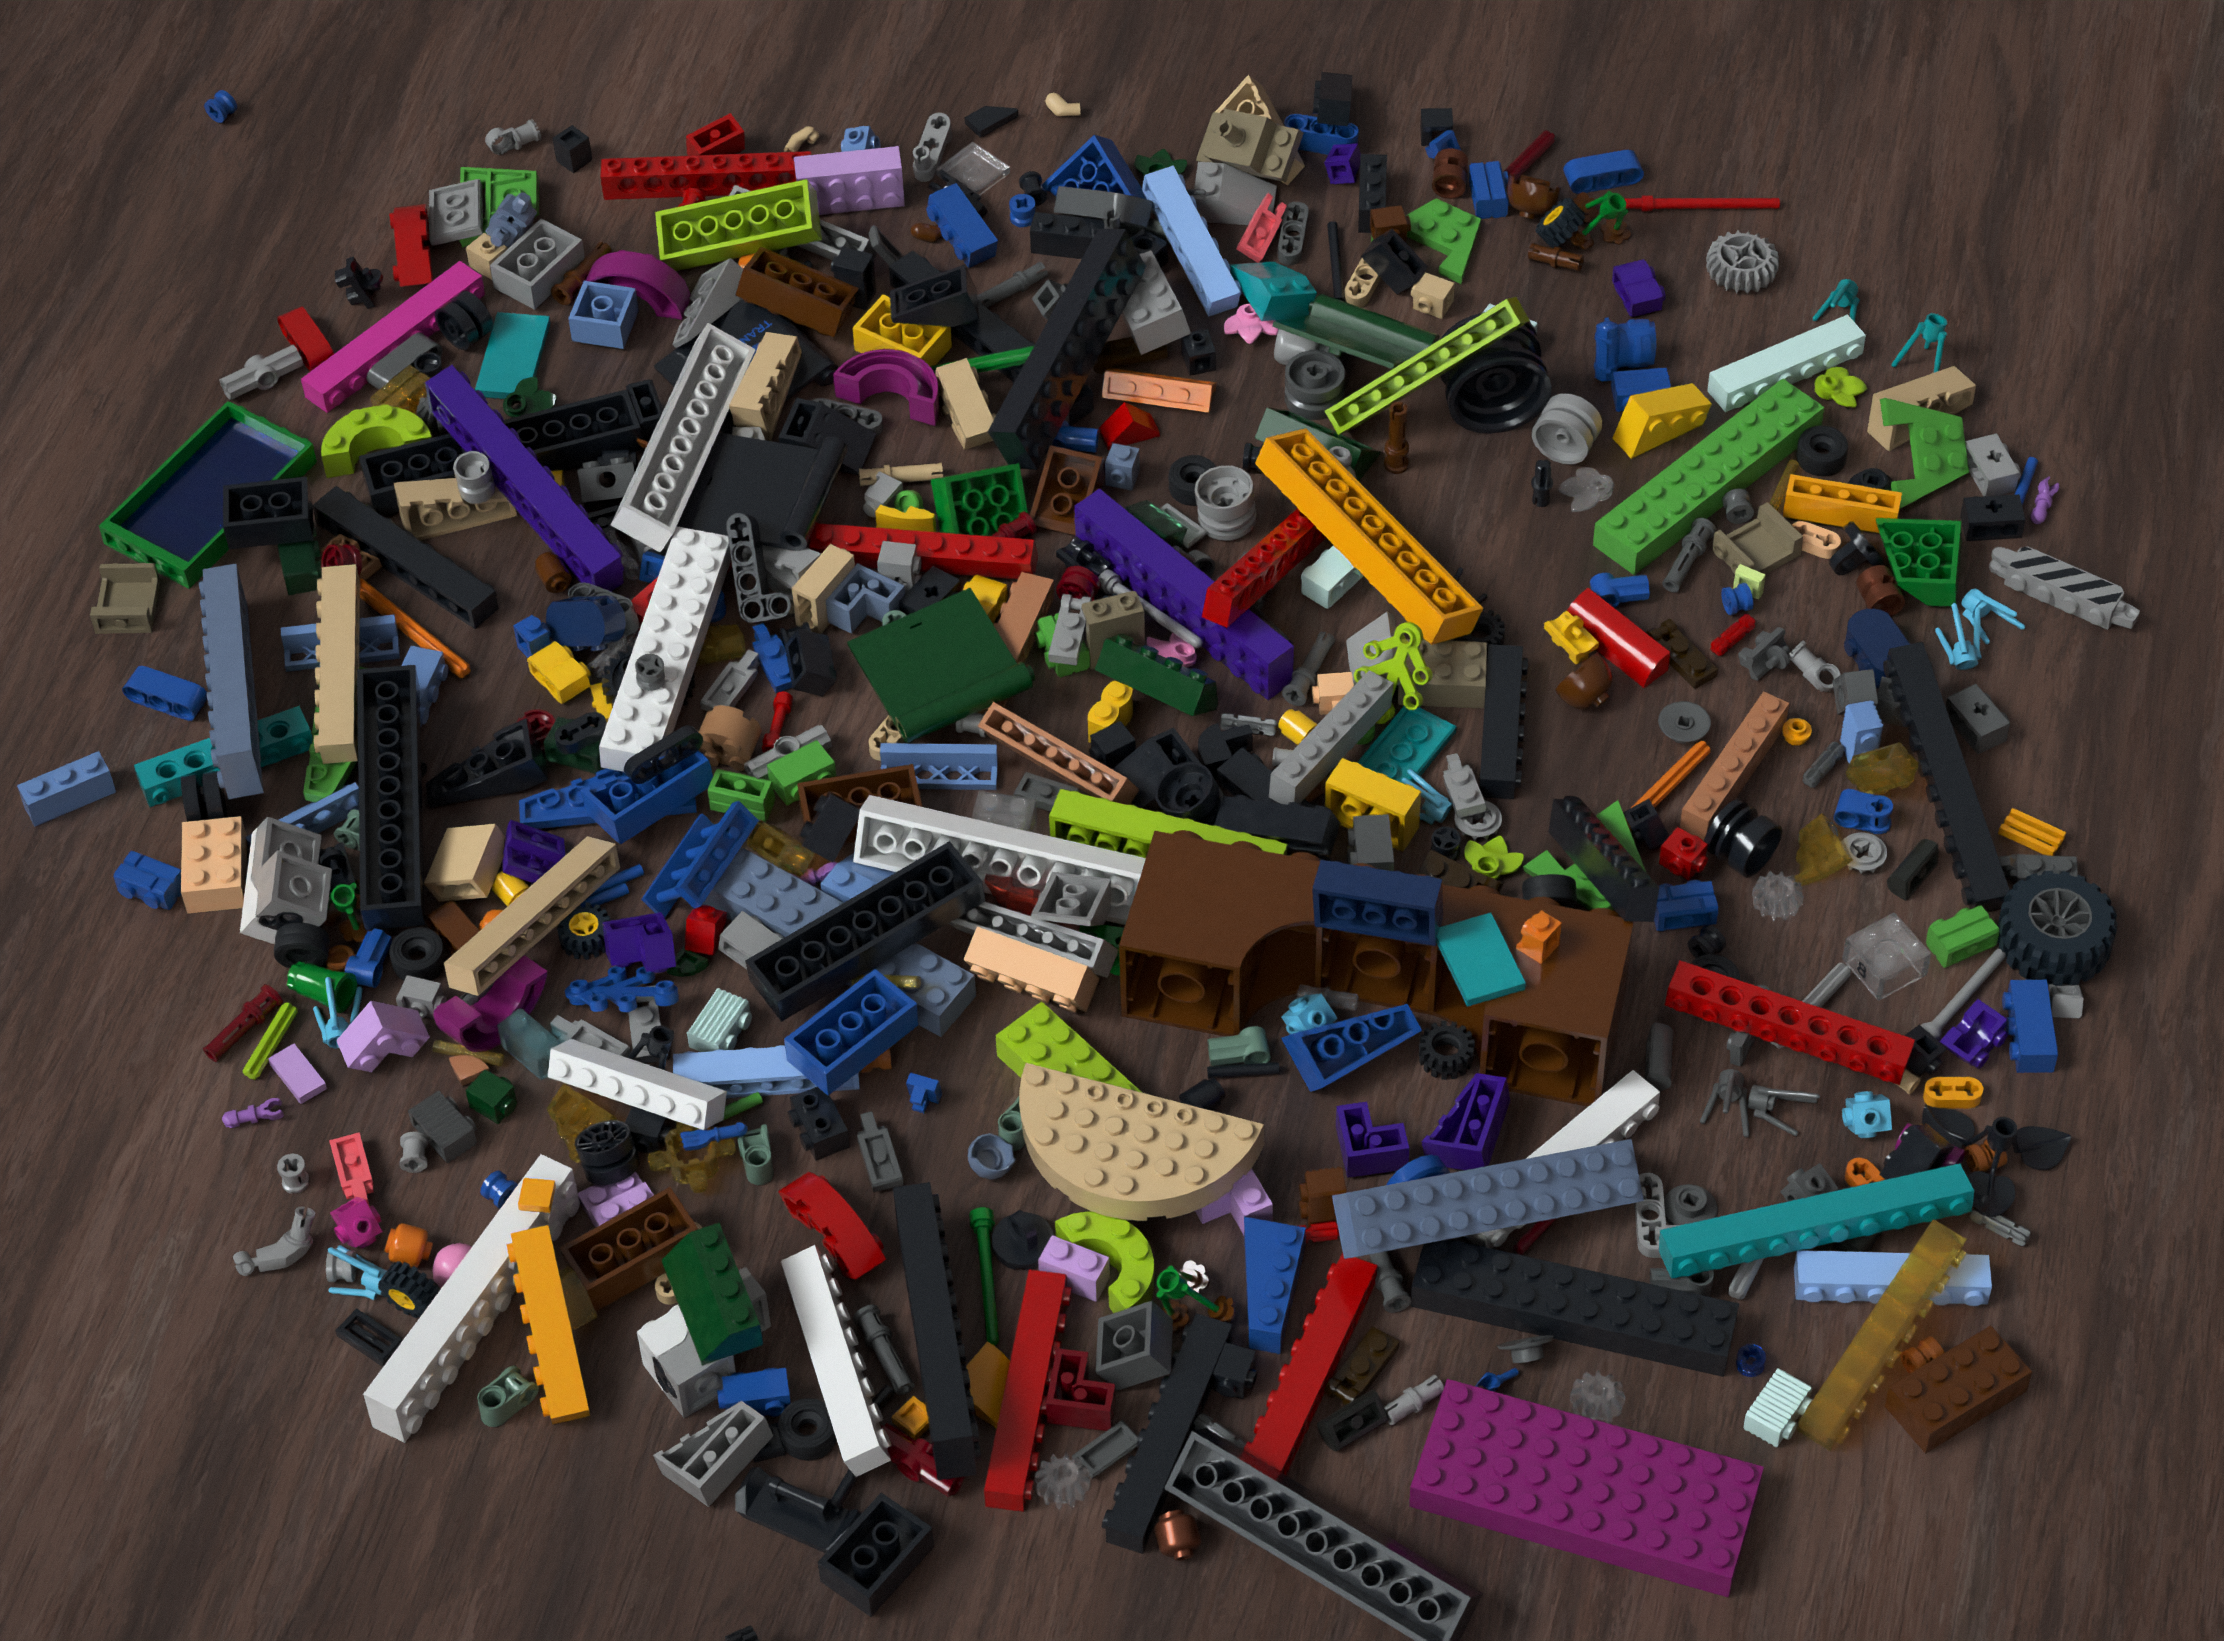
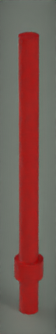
[1624,195,1780,211]

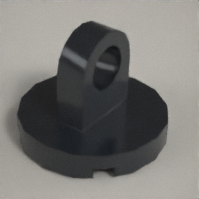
[1829,521,1885,575]
[992,1210,1054,1271]

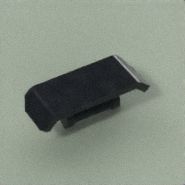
[735,1467,862,1553]

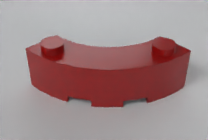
[389,204,433,287]
[778,1172,886,1280]

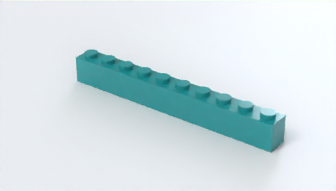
[1659,1163,1974,1279]

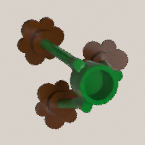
[1570,191,1631,250]
[1156,1260,1236,1333]

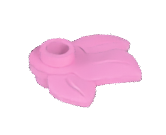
[1224,303,1278,344]
[1147,633,1197,667]

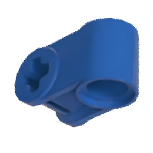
[1834,789,1893,834]

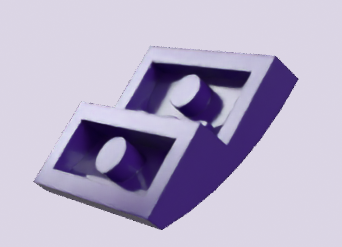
[503,820,565,883]

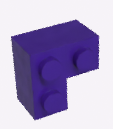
[602,912,676,973]
[1336,1102,1410,1178]

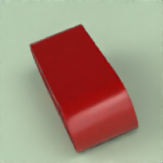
[277,306,334,372]

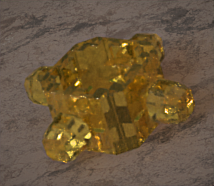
[648,1121,736,1193]

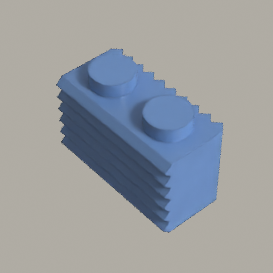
[1840,700,1883,768]

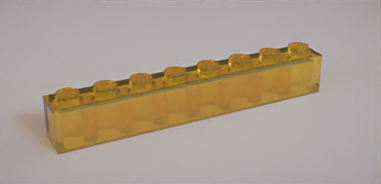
[1797,1219,1967,1451]

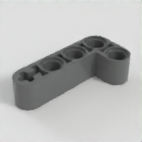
[1054,186,1153,228]

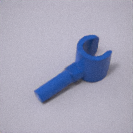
[1476,1368,1519,1392]

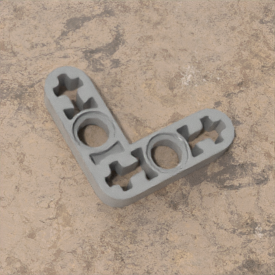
[1634,1173,1680,1258]

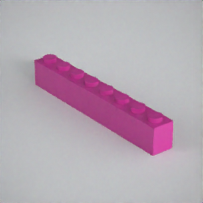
[301,261,485,413]

